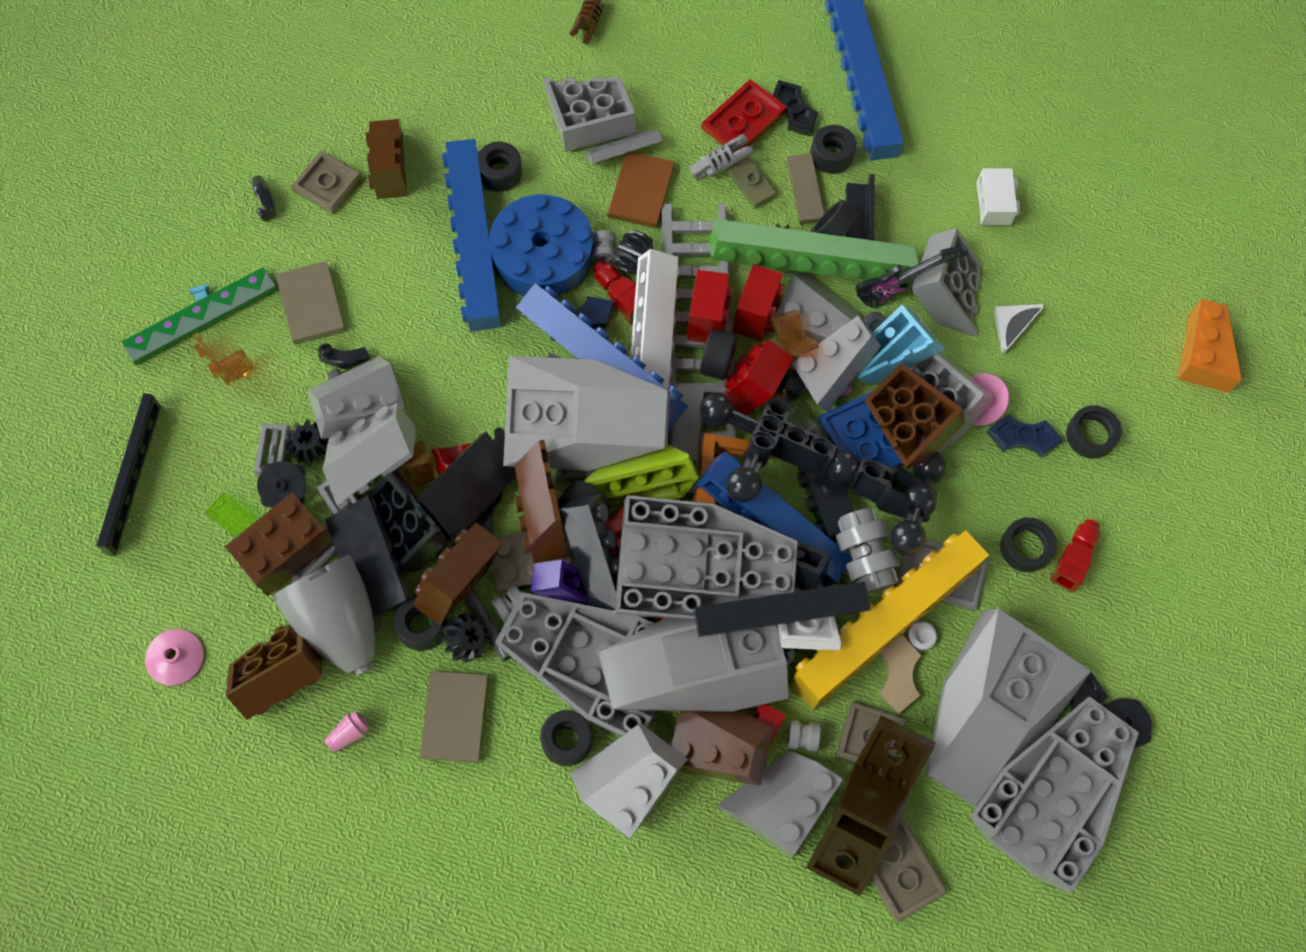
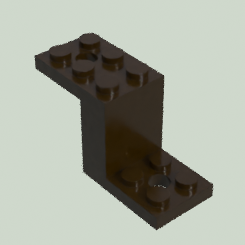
[806,715,936,896]

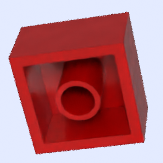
[732,264,785,342]
[687,269,733,344]
[723,339,793,415]

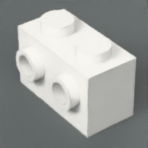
[977,168,1020,225]

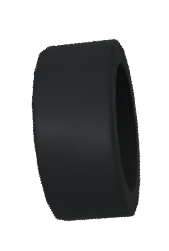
[811,200,858,236]
[1066,405,1122,459]
[1000,517,1057,573]

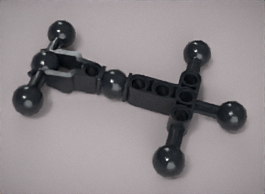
[700,368,947,556]

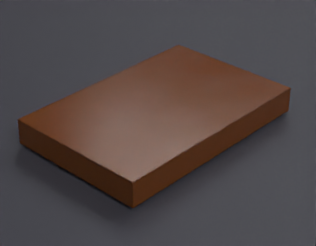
[608,152,674,229]

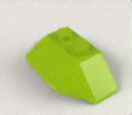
[585,444,699,507]

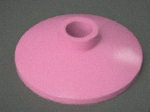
[971,373,1009,426]
[145,629,204,686]

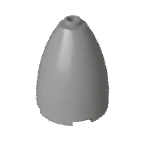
[272,554,375,675]

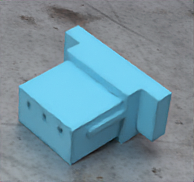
[189,284,210,301]

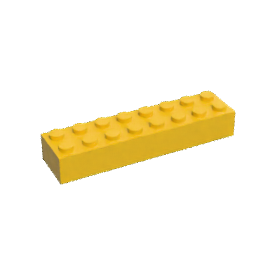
[790,530,989,711]

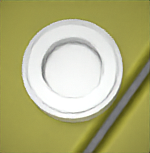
[907,622,937,651]

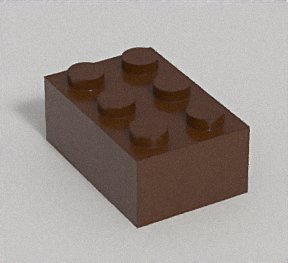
[224,493,333,596]
[413,523,503,626]

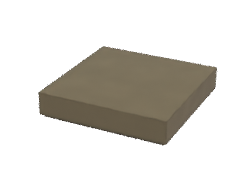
[291,151,363,215]
[835,701,907,764]

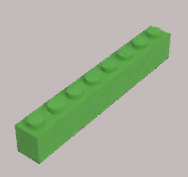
[710,219,919,286]

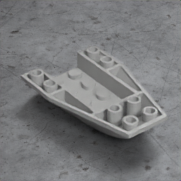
[495,592,657,736]
[598,618,789,712]
[970,697,1139,894]

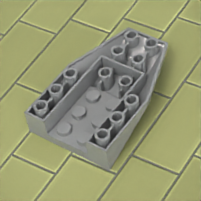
[503,356,670,471]
[614,495,797,620]
[926,608,1091,806]

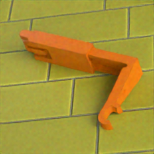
[692,433,779,504]

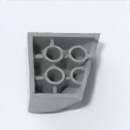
[543,78,636,152]
[908,352,994,453]
[307,356,405,439]
[323,403,416,509]

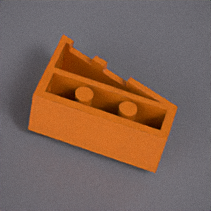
[1178,298,1242,393]

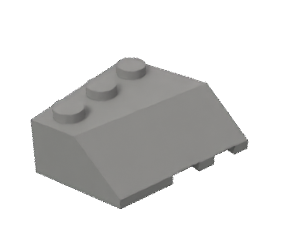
[912,228,981,336]
[771,271,862,348]
[570,723,688,838]
[717,751,843,858]

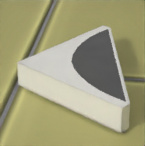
[994,304,1043,353]

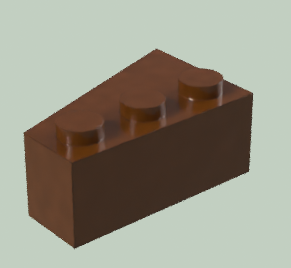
[366,119,407,199]

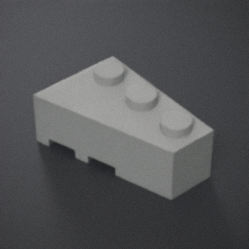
[792,316,881,413]

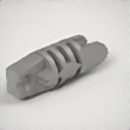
[690,134,754,181]

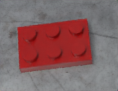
[701,79,787,153]

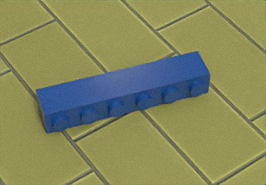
[697,452,852,587]

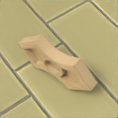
[878,635,921,715]

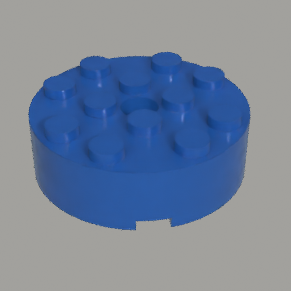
[489,194,593,297]

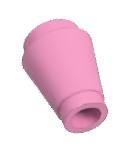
[324,711,370,753]

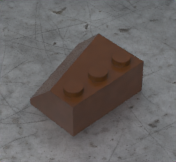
[864,363,965,470]

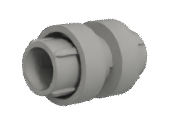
[836,508,900,594]

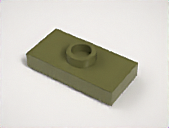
[727,157,776,209]

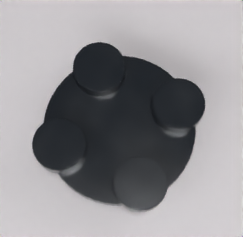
[257,461,306,508]
[1102,698,1152,748]

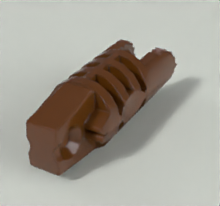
[569,0,604,45]

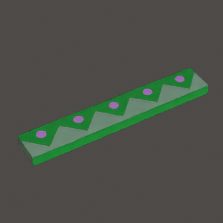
[121,267,277,365]

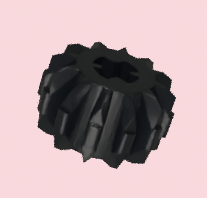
[614,229,654,275]
[284,418,329,466]
[440,613,490,662]

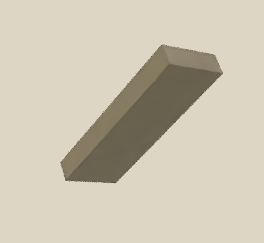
[786,154,824,225]

